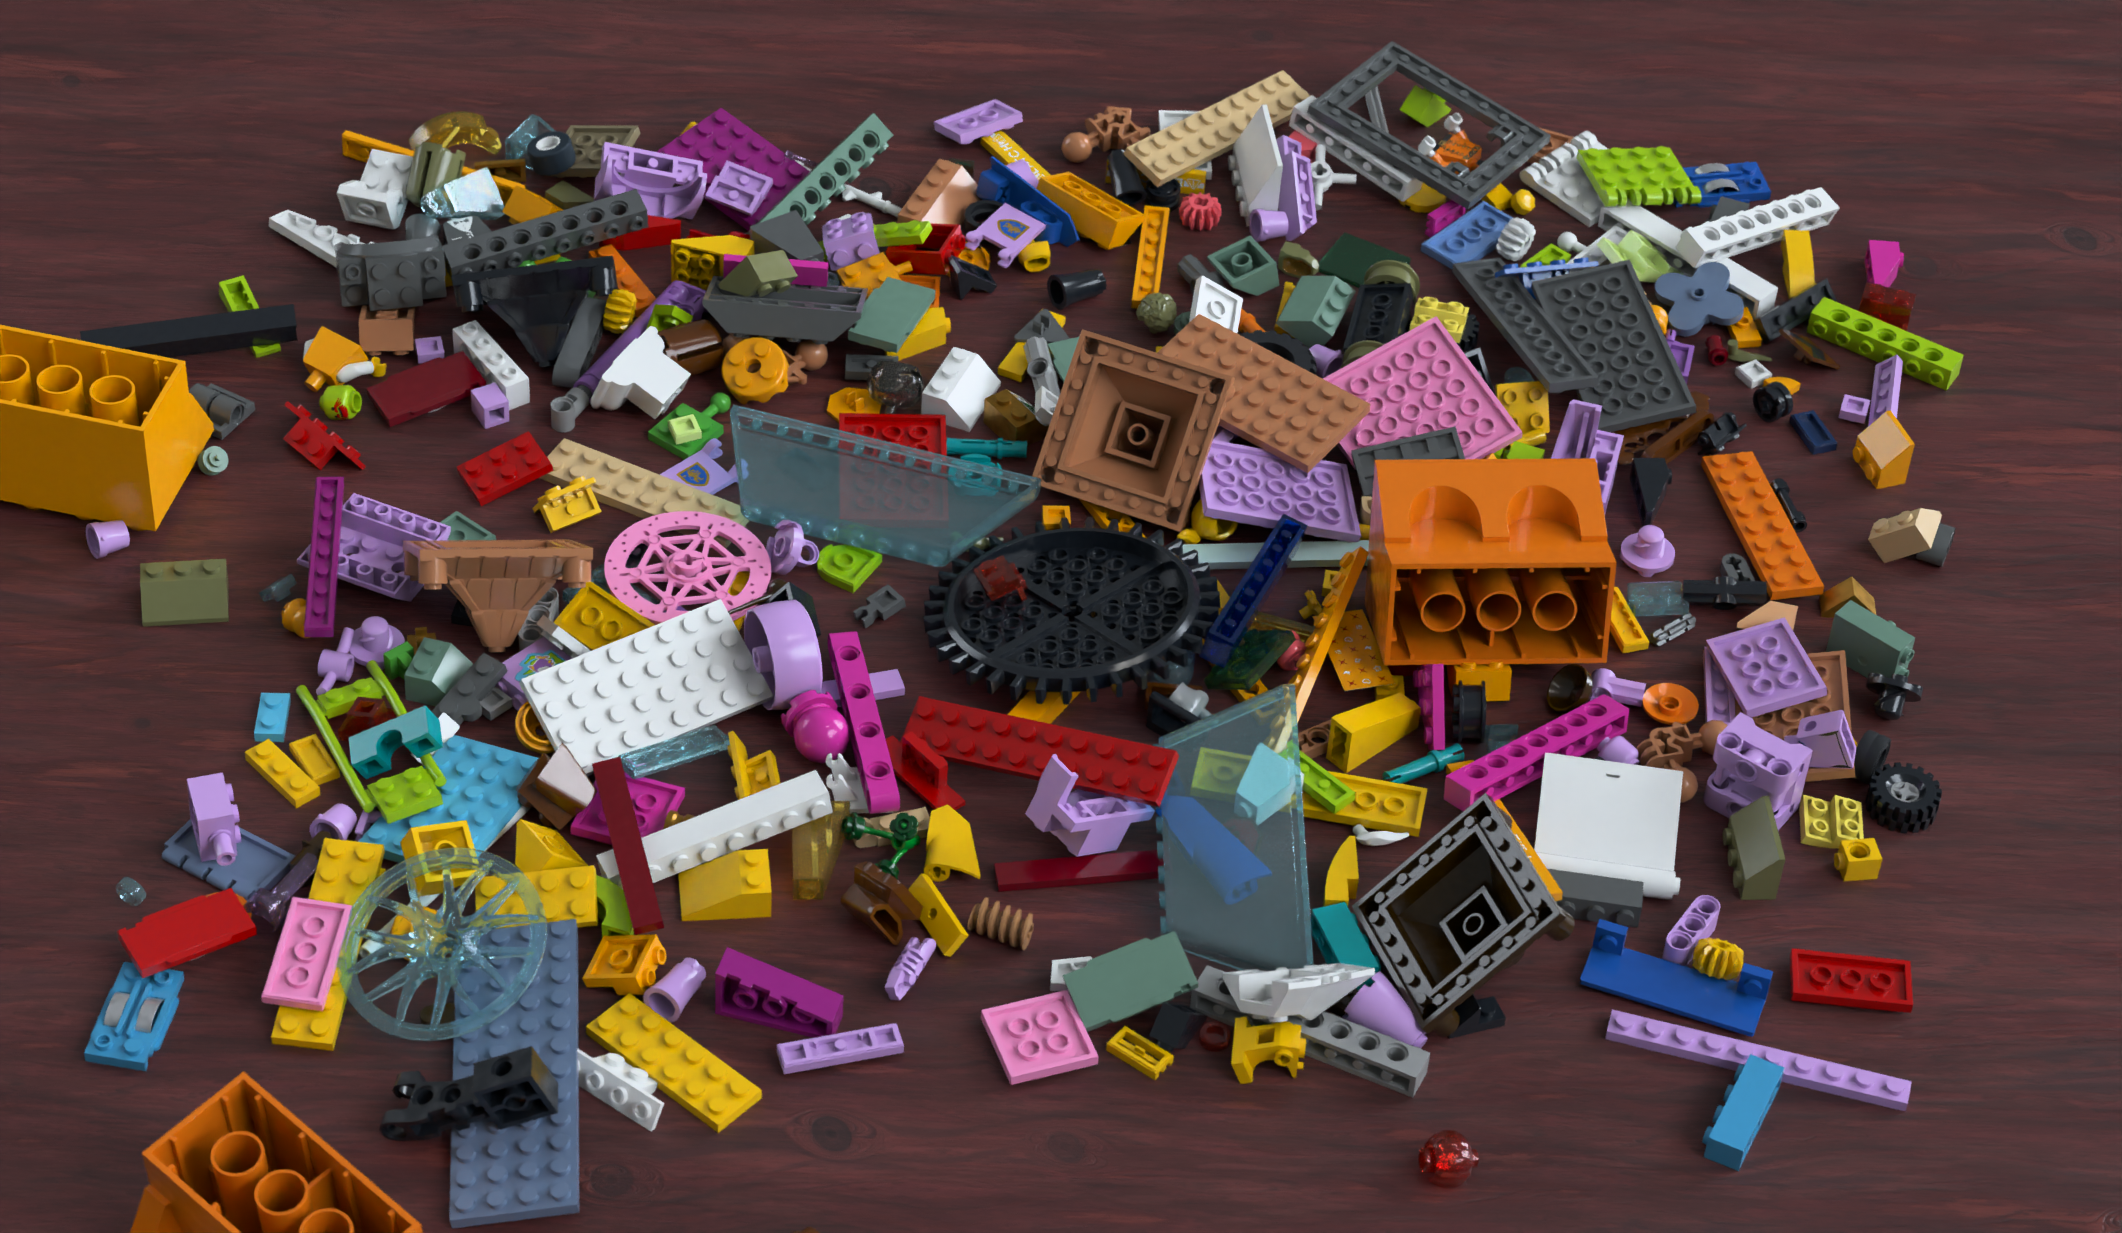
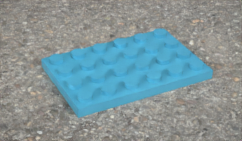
[358,735,538,865]

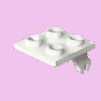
[826,753,893,813]

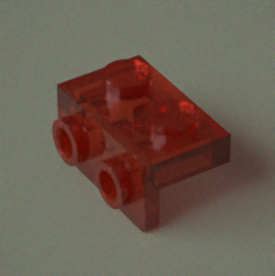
[973,555,1028,601]

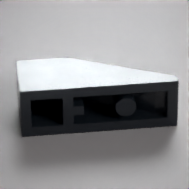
[1630,458,1672,527]

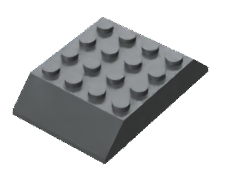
[702,276,868,344]

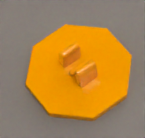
[827,387,882,423]

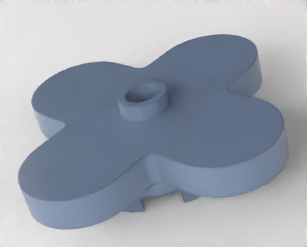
[1655,262,1744,336]

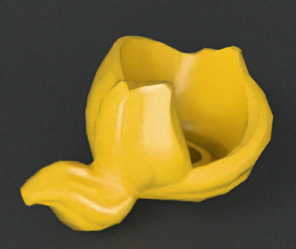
[1177,499,1238,544]

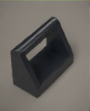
[1146,691,1209,754]

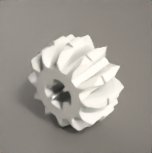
[1496,217,1535,262]

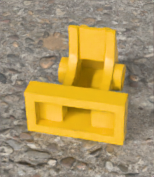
[1231,1016,1306,1084]

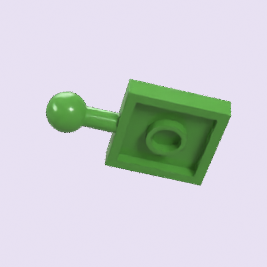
[648,393,731,460]

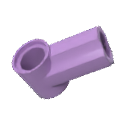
[1590,668,1646,707]

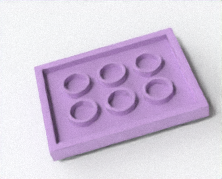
[1706,617,1827,717]

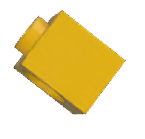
[1834,838,1882,882]

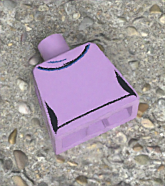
[1784,710,1856,769]

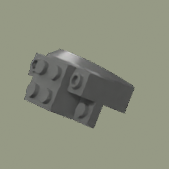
[334,234,447,311]

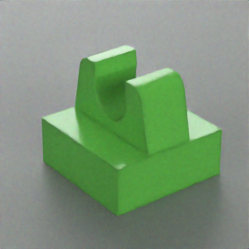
[383,641,414,680]

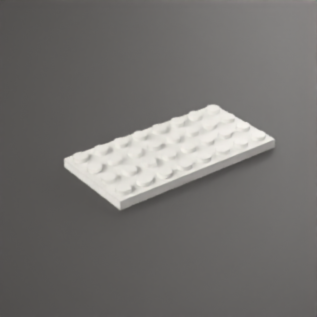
[519,599,774,776]

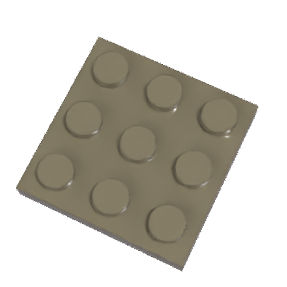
[551,125,640,178]

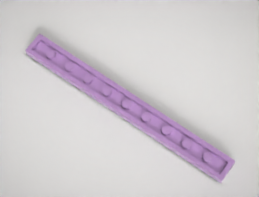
[1605,1010,1912,1111]

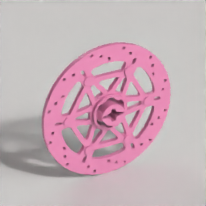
[604,511,771,625]

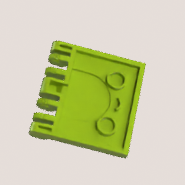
[1576,146,1702,207]

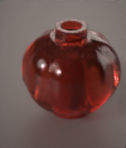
[1418,1130,1479,1189]

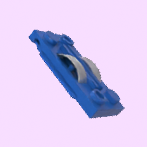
[1673,162,1771,208]

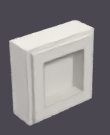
[1735,359,1772,389]

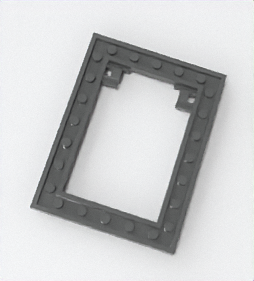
[1307,41,1551,209]

